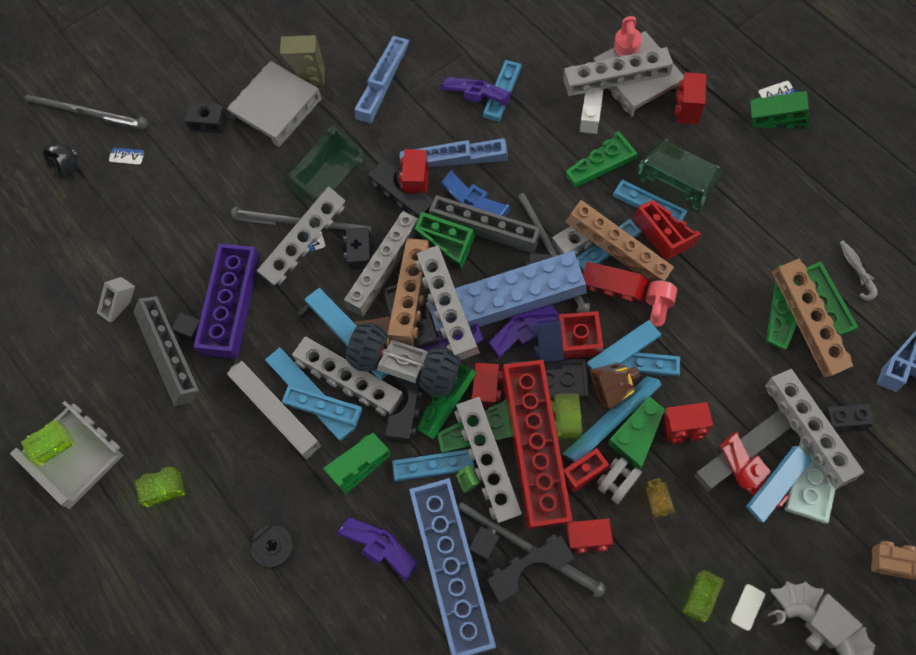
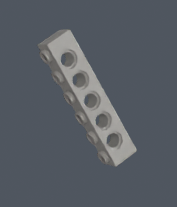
[563,47,673,96]
[256,186,345,286]
[344,211,418,317]
[416,245,479,360]
[292,336,404,416]
[765,369,864,489]
[454,397,522,523]

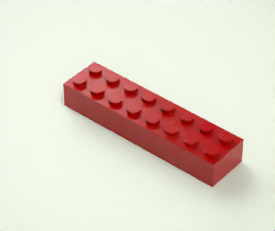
[501,360,573,530]

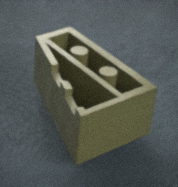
[280,35,325,86]

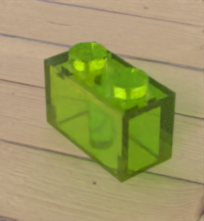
[551,393,582,439]
[21,420,75,466]
[135,467,185,507]
[682,570,724,623]

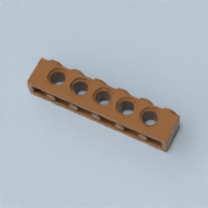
[565,200,674,282]
[387,239,430,346]
[772,258,853,378]

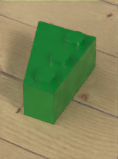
[751,91,810,129]
[415,212,475,270]
[607,396,665,470]
[323,433,391,495]

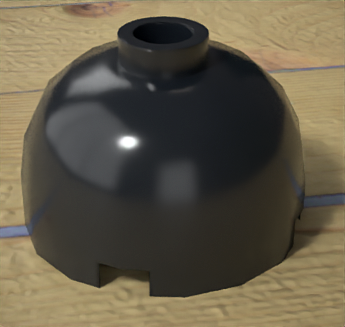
[43,143,78,180]

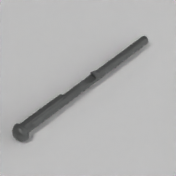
[25,95,148,130]
[518,193,590,313]
[231,206,371,234]
[458,502,605,597]

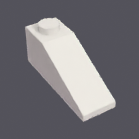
[580,89,603,134]

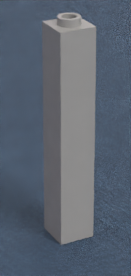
[227,361,321,460]

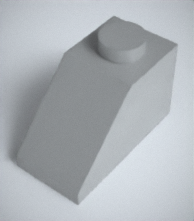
[97,277,135,322]

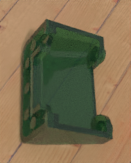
[283,124,365,203]
[636,140,723,211]

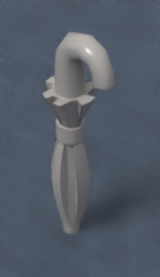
[840,240,877,301]

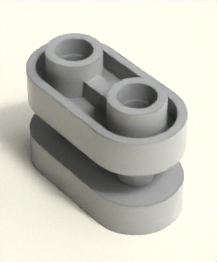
[597,457,642,504]

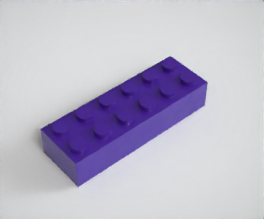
[194,244,260,359]

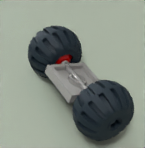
[346,323,461,397]

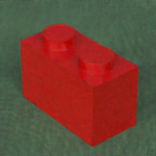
[472,363,502,407]
[563,448,609,493]
[566,519,613,554]

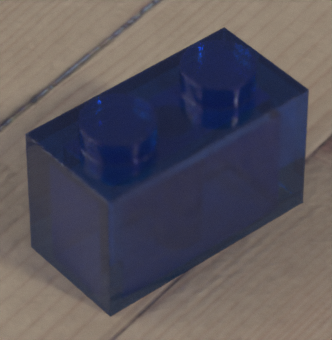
[533,319,564,362]

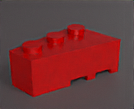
[633,200,701,261]
[583,261,650,304]

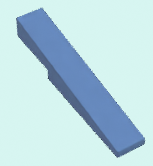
[354,36,409,124]
[400,138,508,169]

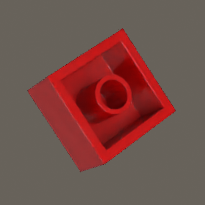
[674,72,706,125]
[399,149,429,195]
[558,311,603,359]
[661,402,713,444]

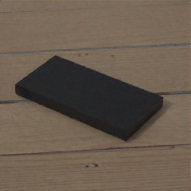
[383,285,438,349]
[508,359,589,399]

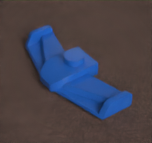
[441,170,510,217]

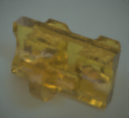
[646,478,675,518]

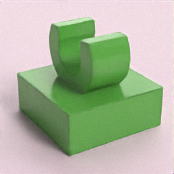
[456,465,483,493]

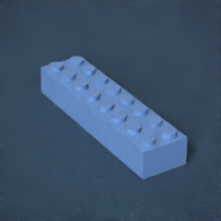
[427,251,587,337]
[409,478,496,655]

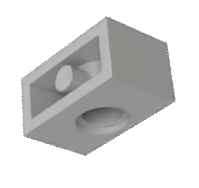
[552,226,594,257]

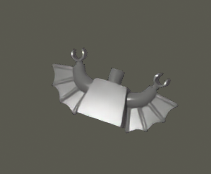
[768,582,875,655]

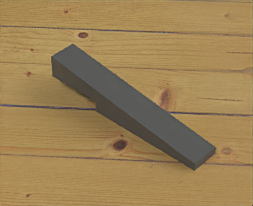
[694,410,791,492]

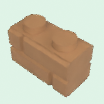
[871,541,916,580]

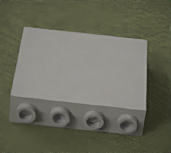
[594,31,684,117]
[227,61,321,147]
[10,401,123,509]

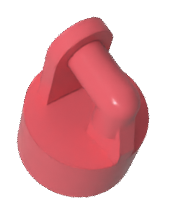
[614,16,642,56]
[645,280,677,327]

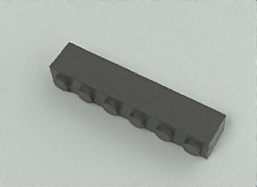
[429,195,541,254]
[134,296,199,406]

